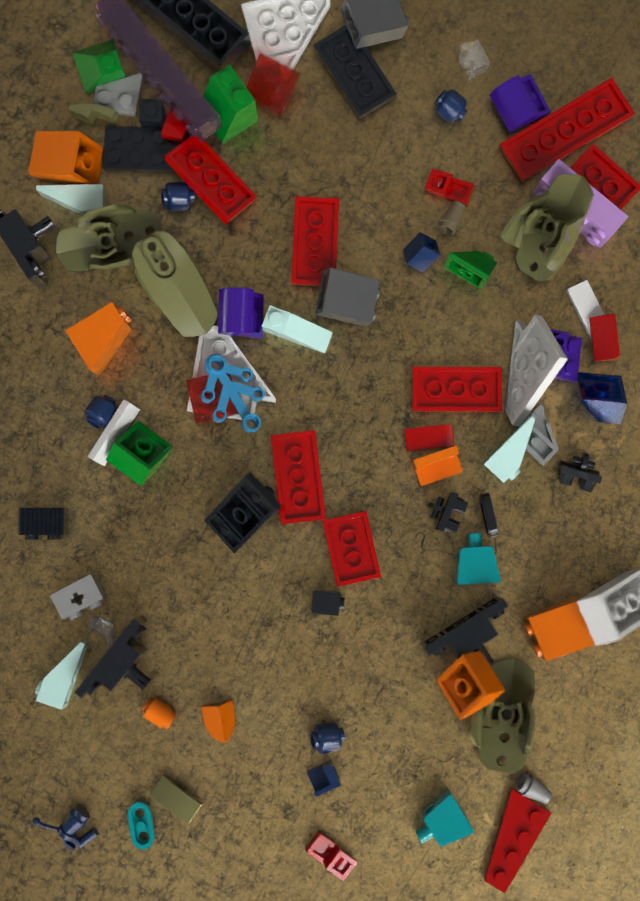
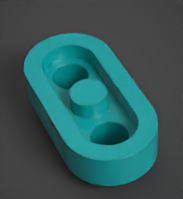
[127,801,156,849]

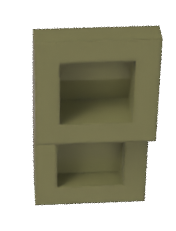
[68,104,119,126]
[150,775,203,823]

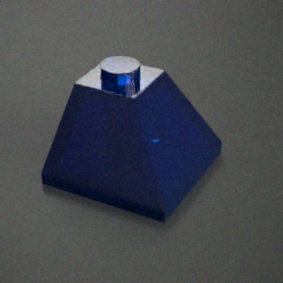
[577,372,627,424]

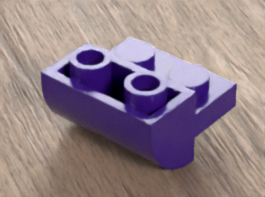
[489,74,551,133]
[218,287,263,339]
[550,329,582,382]

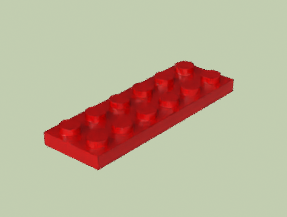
[499,78,635,183]

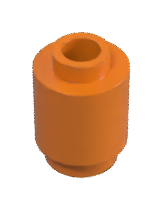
[141,697,177,729]

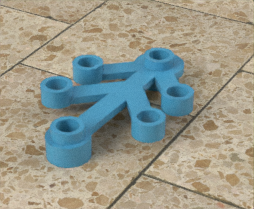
[200,354,265,433]

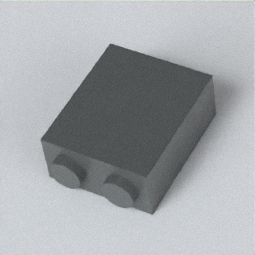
[340,0,409,49]
[315,268,380,326]

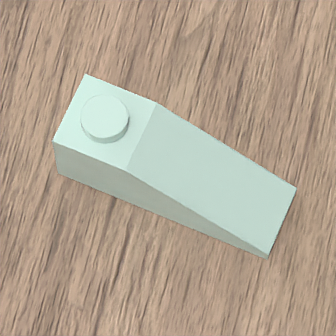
[36,184,107,216]
[262,305,333,353]
[484,413,537,483]
[35,640,89,710]

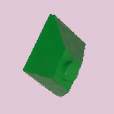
[72,39,126,94]
[444,251,498,290]

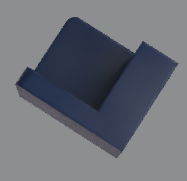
[403,232,440,272]
[307,760,341,797]

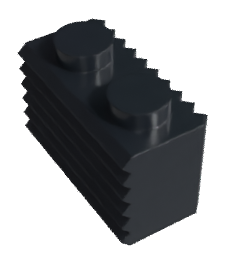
[18,508,68,540]

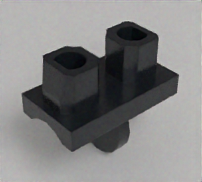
[559,453,602,492]
[428,491,468,533]

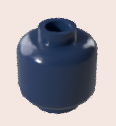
[434,89,467,123]
[161,182,194,212]
[84,395,117,429]
[310,721,345,754]

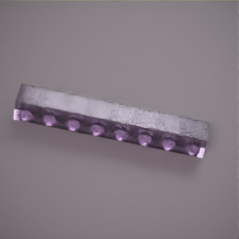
[94,0,222,142]

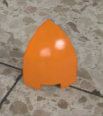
[201,700,235,743]

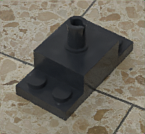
[0,208,56,289]
[204,471,282,554]
[421,596,508,665]
[74,616,152,698]

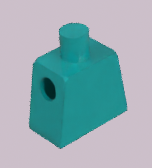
[455,533,501,585]
[415,789,475,847]

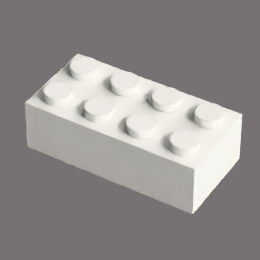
[577,568,640,645]

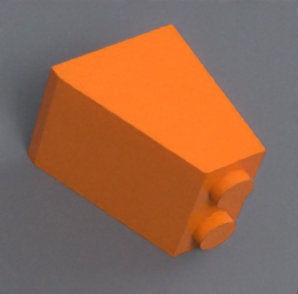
[28,131,104,185]
[65,302,131,375]
[524,596,595,661]

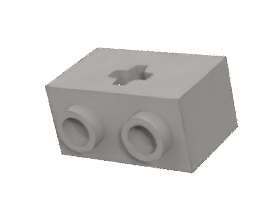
[50,573,107,621]

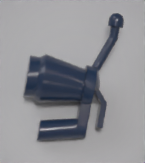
[32,805,99,851]

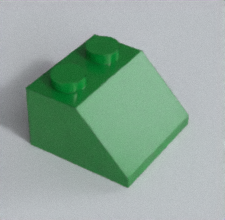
[106,421,173,486]

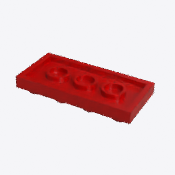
[164,132,257,224]
[291,196,339,286]
[412,367,502,412]
[271,430,326,525]

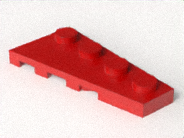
[484,787,552,894]

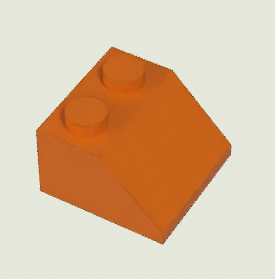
[436,651,505,720]

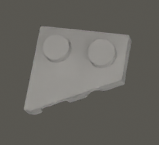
[93,73,144,117]
[510,404,559,466]

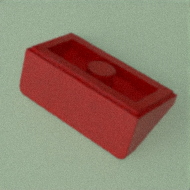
[589,313,620,362]

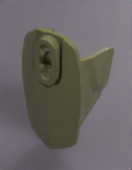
[500,174,594,281]
[56,204,161,272]
[132,231,218,337]
[469,658,535,774]

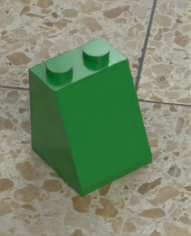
[198,64,258,144]

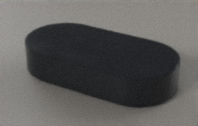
[479,493,498,538]

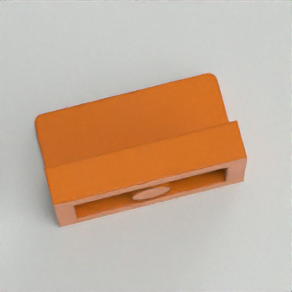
[412,446,463,486]

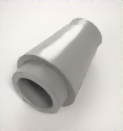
[516,774,552,804]

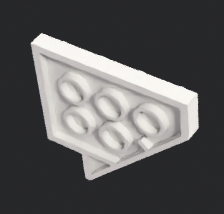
[241,0,331,81]
[505,314,567,427]
[187,325,276,422]

